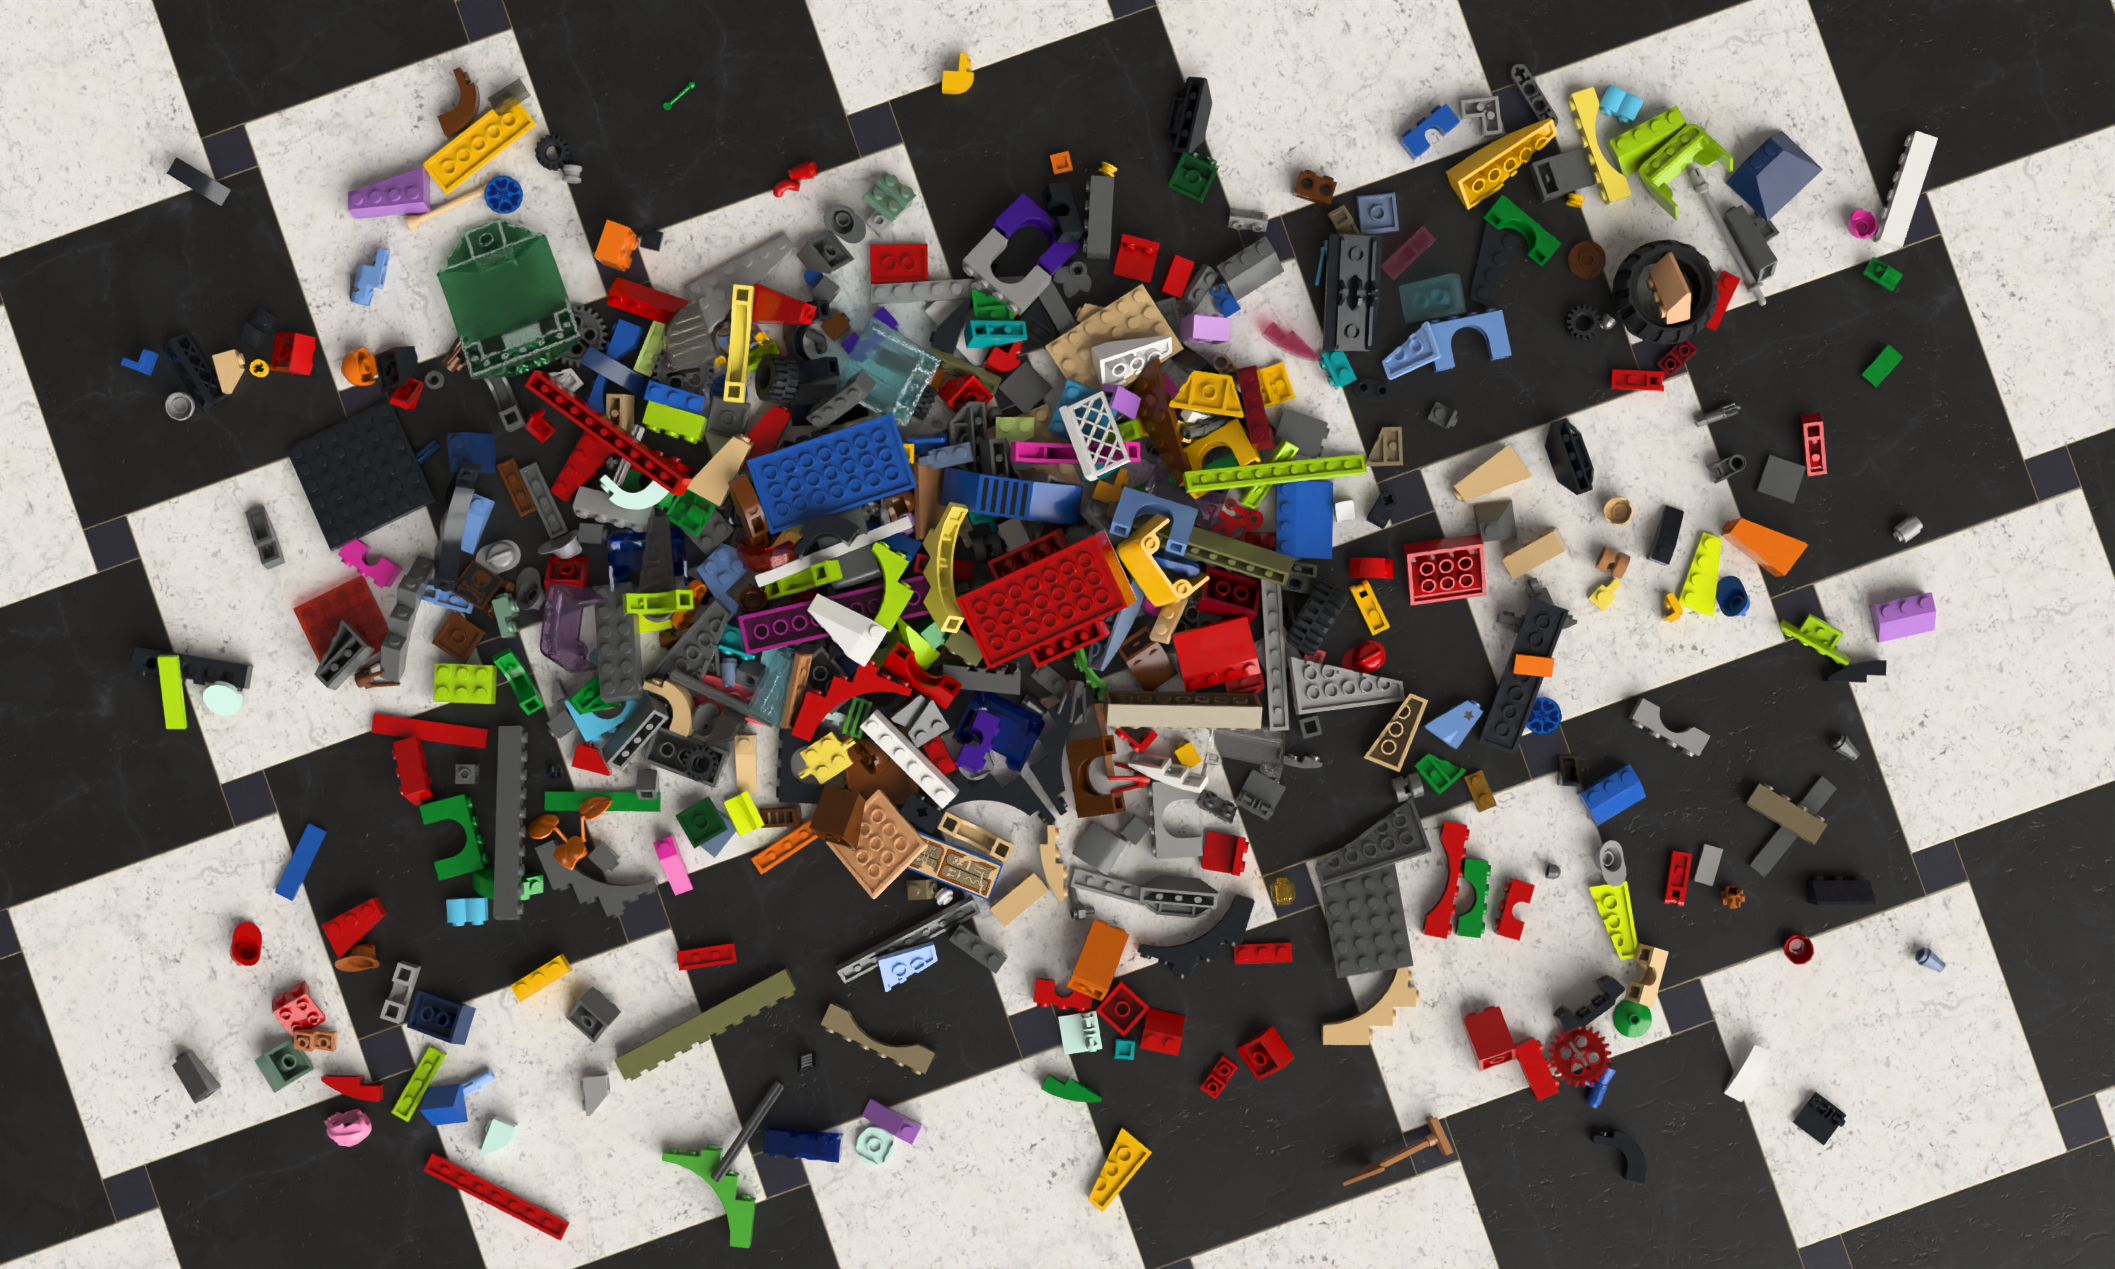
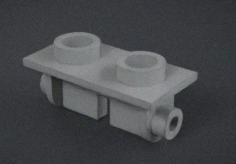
[1228,209,1268,232]

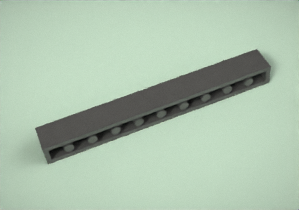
[493,726,528,920]

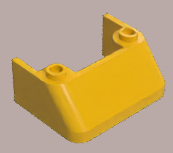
[1116,514,1210,606]

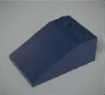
[407,990,476,1045]

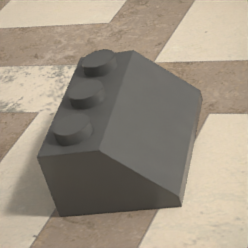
[1216,236,1284,302]

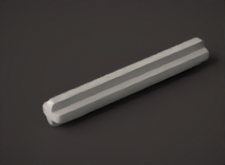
[607,424,645,496]

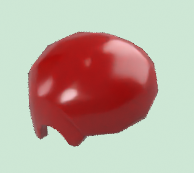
[1783,934,1814,965]

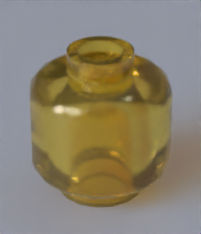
[1270,877,1296,906]

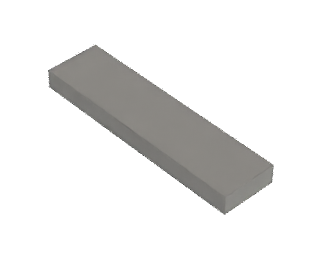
[1069,867,1144,906]

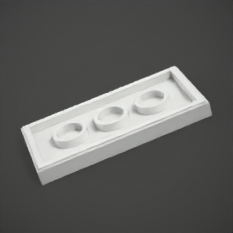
[925,300,1002,367]

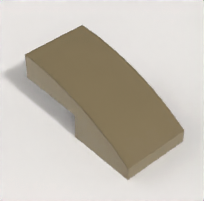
[1327,205,1361,235]

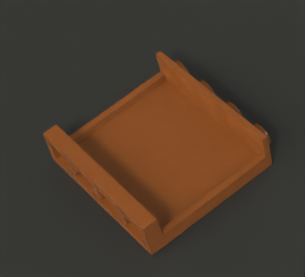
[840,726,920,805]

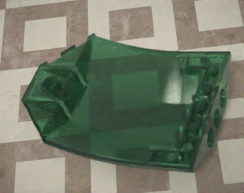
[436,218,582,379]

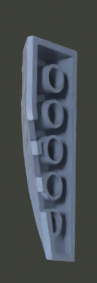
[1087,558,1144,671]

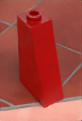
[752,283,817,325]
[742,405,792,471]

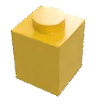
[1173,740,1202,769]

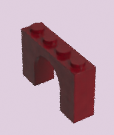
[1237,365,1276,452]

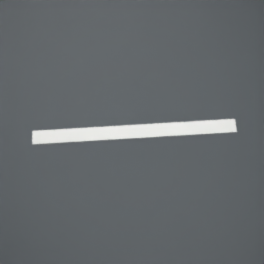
[754,516,912,587]

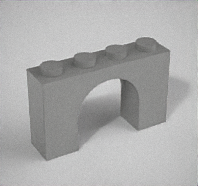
[962,228,1051,315]
[1148,781,1203,859]

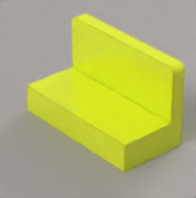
[723,790,764,837]

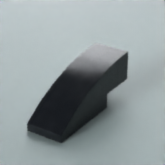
[167,157,232,207]
[1823,660,1887,683]

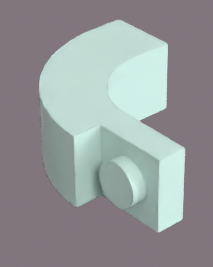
[599,474,669,510]

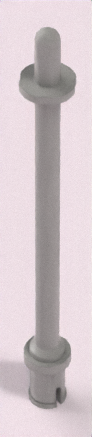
[1688,168,1766,306]

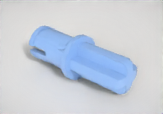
[462,1068,495,1096]

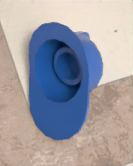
[1716,576,1750,617]

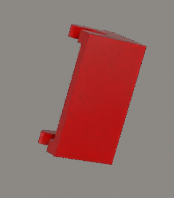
[1158,255,1195,299]

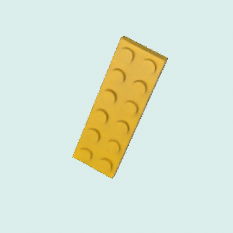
[422,94,537,195]

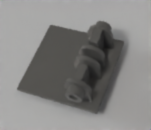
[1234,769,1286,821]
[1196,790,1237,824]

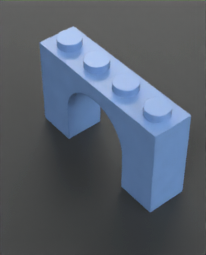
[1429,308,1512,372]
[1109,486,1198,556]

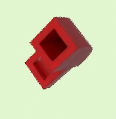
[981,341,1023,373]
[1349,558,1393,579]

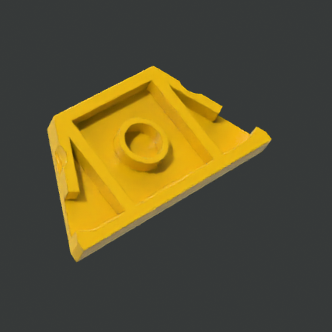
[1169,370,1244,418]

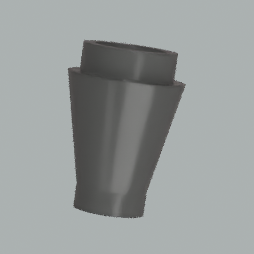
[1831,734,1860,761]

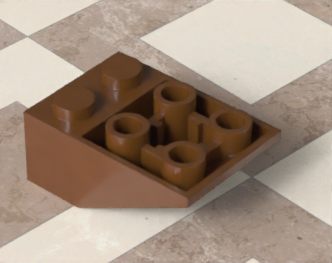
[1118,626,1178,691]

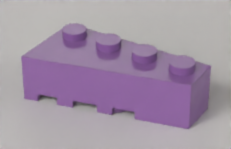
[348,167,430,219]

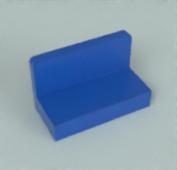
[121,349,159,376]
[906,433,949,455]

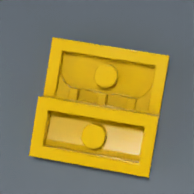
[1260,362,1296,409]

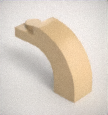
[643,678,696,737]

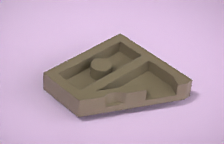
[1366,427,1403,467]

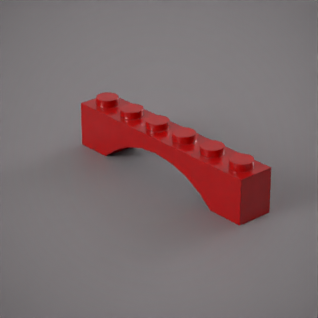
[1422,820,1470,939]

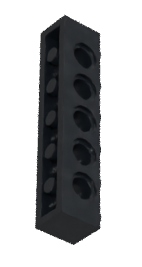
[130,647,253,692]

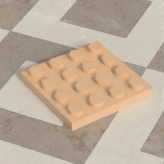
[826,789,928,899]

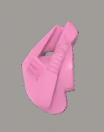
[324,1109,372,1147]

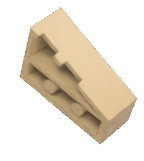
[1502,528,1568,579]

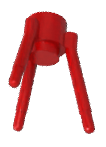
[1108,763,1150,793]

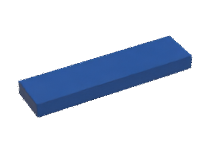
[275,823,327,901]

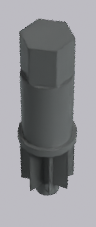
[1694,402,1741,427]

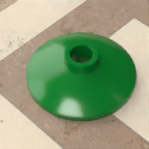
[1613,1000,1652,1038]

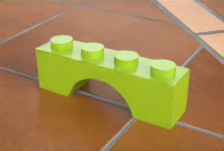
[764,560,843,600]

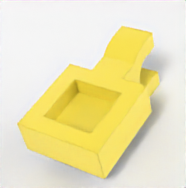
[1588,578,1622,611]

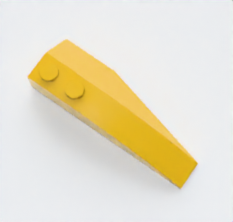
[1446,118,1557,210]

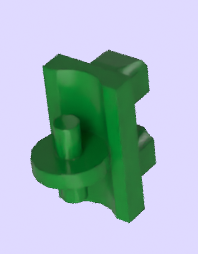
[1862,257,1903,292]

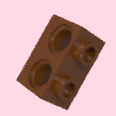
[1292,170,1337,207]

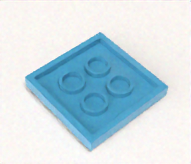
[1047,378,1117,443]

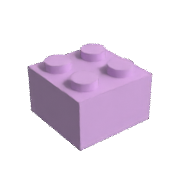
[1179,312,1231,345]

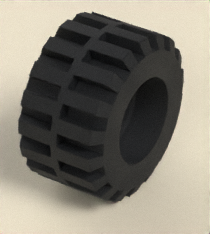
[755,353,798,404]

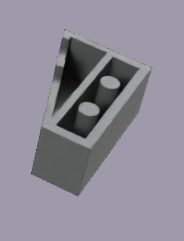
[979,438,1022,479]
[314,620,375,691]

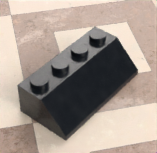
[790,384,869,426]

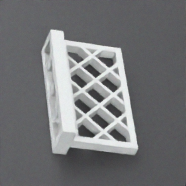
[1059,391,1131,482]

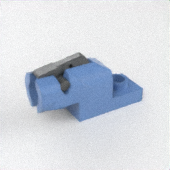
[350,248,390,306]

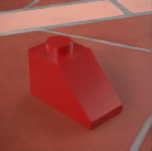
[571,741,612,776]

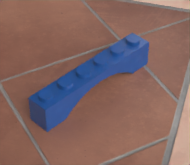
[578,319,644,429]

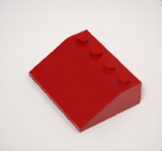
[1403,534,1487,606]
[1172,615,1260,693]

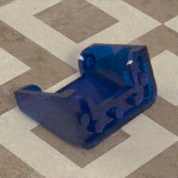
[952,690,1045,772]

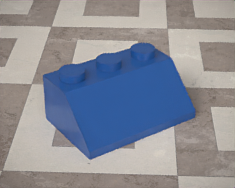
[1576,764,1646,826]

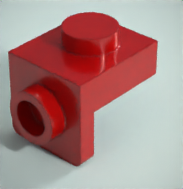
[525,408,556,443]

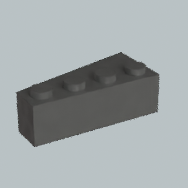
[942,659,1021,695]

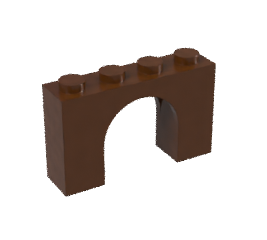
[1065,735,1126,818]

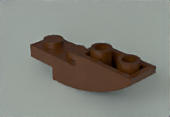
[728,474,770,553]

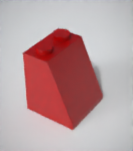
[1463,1006,1516,1072]

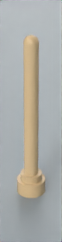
[405,185,489,231]

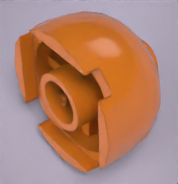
[341,347,378,386]

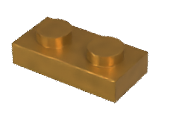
[1463,770,1497,813]

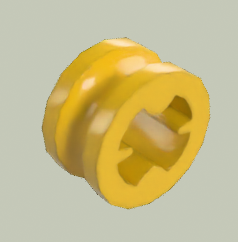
[1098,162,1117,177]
[1566,193,1585,207]
[250,359,269,377]

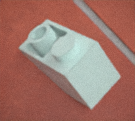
[478,1116,518,1156]

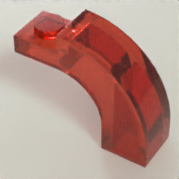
[736,539,799,573]

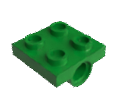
[664,489,717,537]

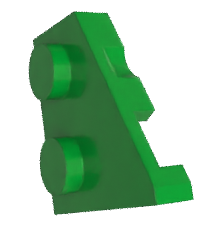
[971,290,1014,321]
[568,675,620,715]

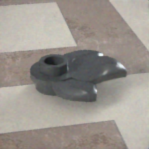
[1053,261,1091,298]

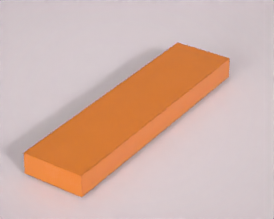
[751,819,818,875]

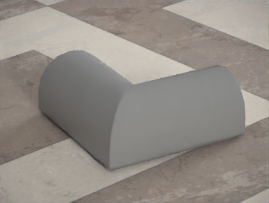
[1459,96,1502,137]

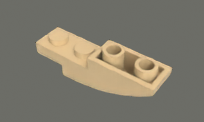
[1040,824,1067,902]

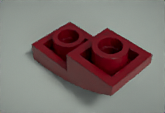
[1657,339,1698,377]

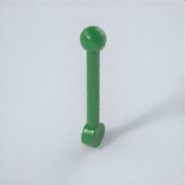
[663,81,695,110]

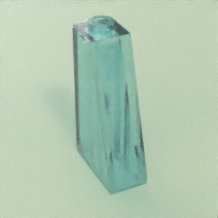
[747,647,796,728]

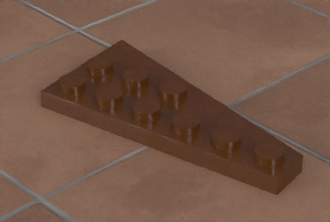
[1128,358,1192,487]

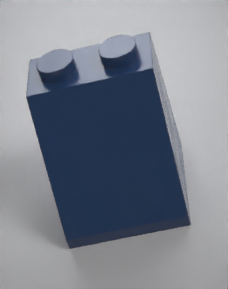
[447,432,498,474]

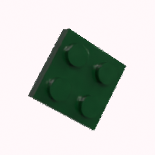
[675,796,728,849]

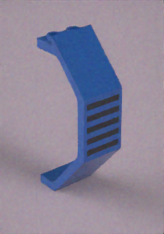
[940,467,1084,525]

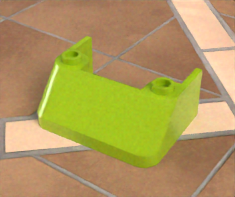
[1639,124,1733,220]

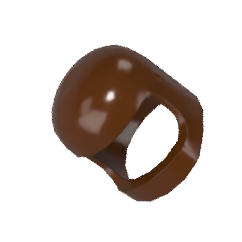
[883,490,915,522]

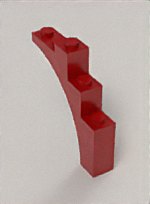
[791,660,913,741]

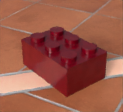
[1195,566,1261,624]

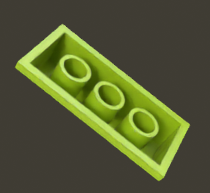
[1605,105,1687,177]

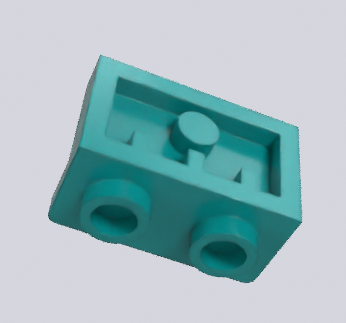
[1318,350,1357,390]
[717,623,757,660]

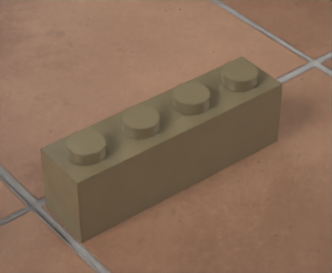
[1746,783,1827,845]

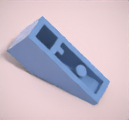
[461,493,495,555]

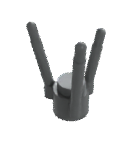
[1057,680,1087,723]

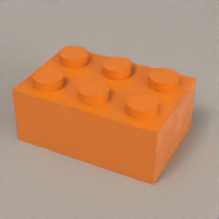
[594,220,639,272]

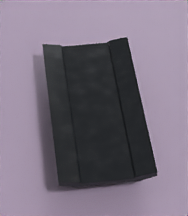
[1323,234,1382,352]

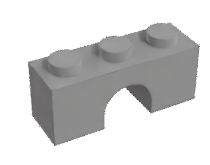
[380,960,421,1024]

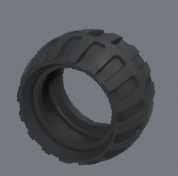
[1612,240,1719,345]

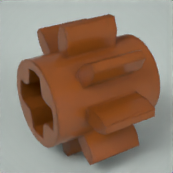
[1721,885,1745,909]

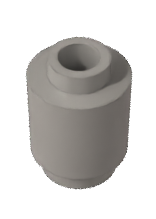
[1893,516,1923,543]

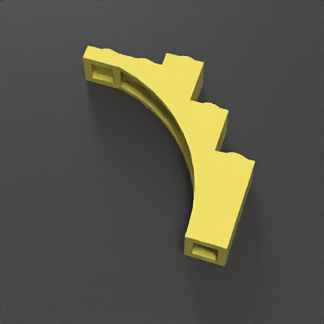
[922,502,969,633]

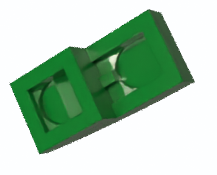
[1861,344,1903,387]

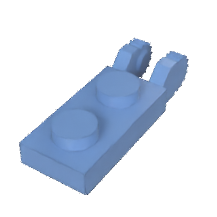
[421,584,474,614]

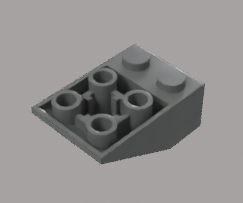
[1529,148,1595,203]

